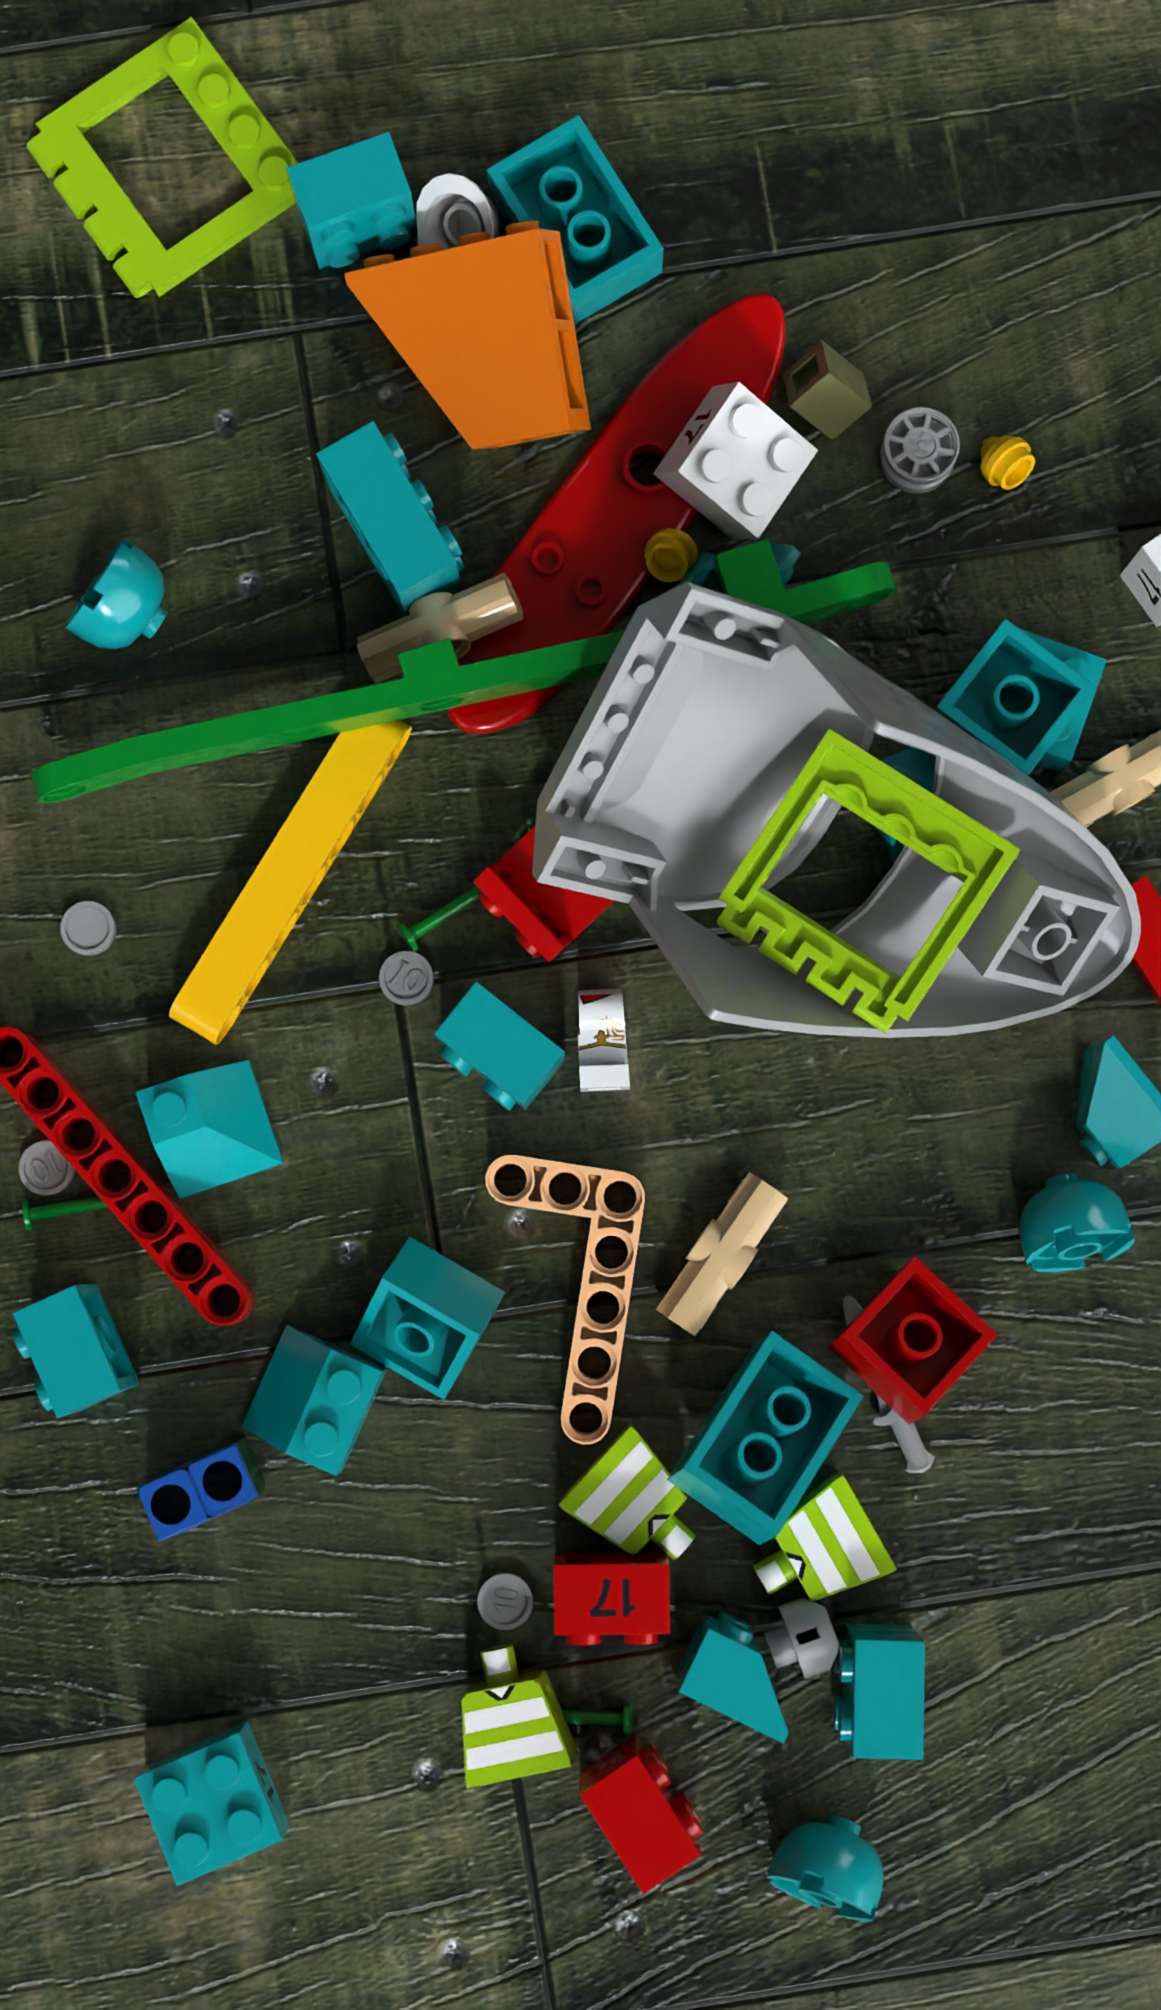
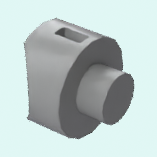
[764,1597,840,1679]

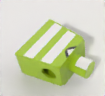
[558,1422,696,1560]
[753,1470,897,1601]
[461,1644,578,1789]

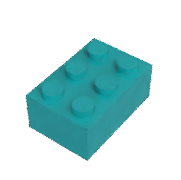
[486,115,664,325]
[316,421,465,617]
[667,1330,864,1545]

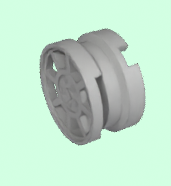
[879,407,960,493]

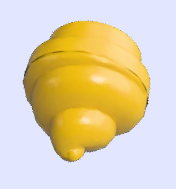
[980,435,1035,490]
[644,528,699,582]

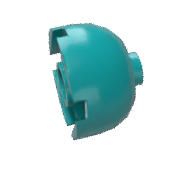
[65,537,168,649]
[1019,1173,1135,1273]
[767,1815,884,1922]

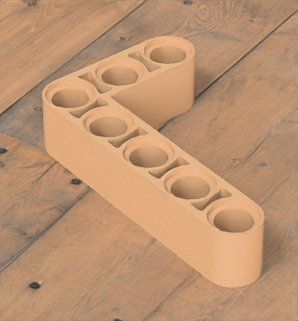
[485,1155,645,1445]

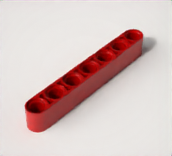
[0,1026,255,1326]

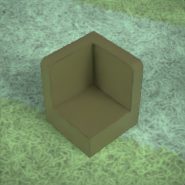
[783,340,872,438]

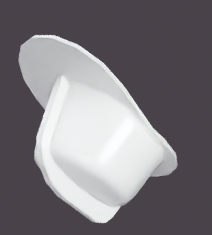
[416,173,500,250]

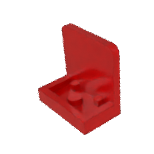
[473,826,615,962]

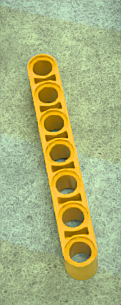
[169,720,412,1045]

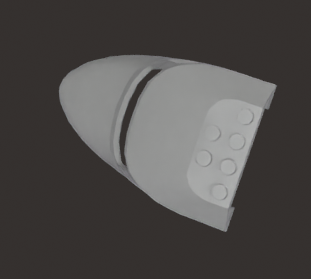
[532,582,1141,1038]

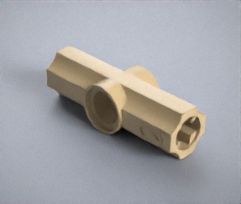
[356,573,523,683]
[1050,730,1161,827]
[656,1172,788,1336]

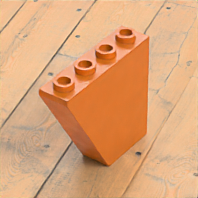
[345,221,591,449]

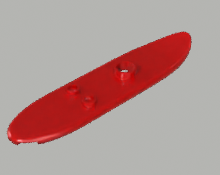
[447,294,786,734]

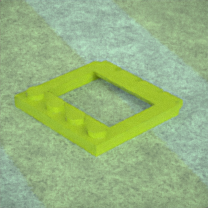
[26,17,298,298]
[716,728,1020,1034]

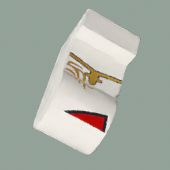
[578,988,630,1092]

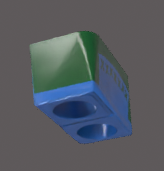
[136,1435,265,1542]

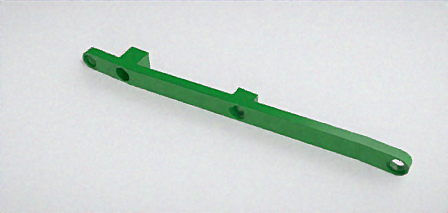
[30,539,897,803]

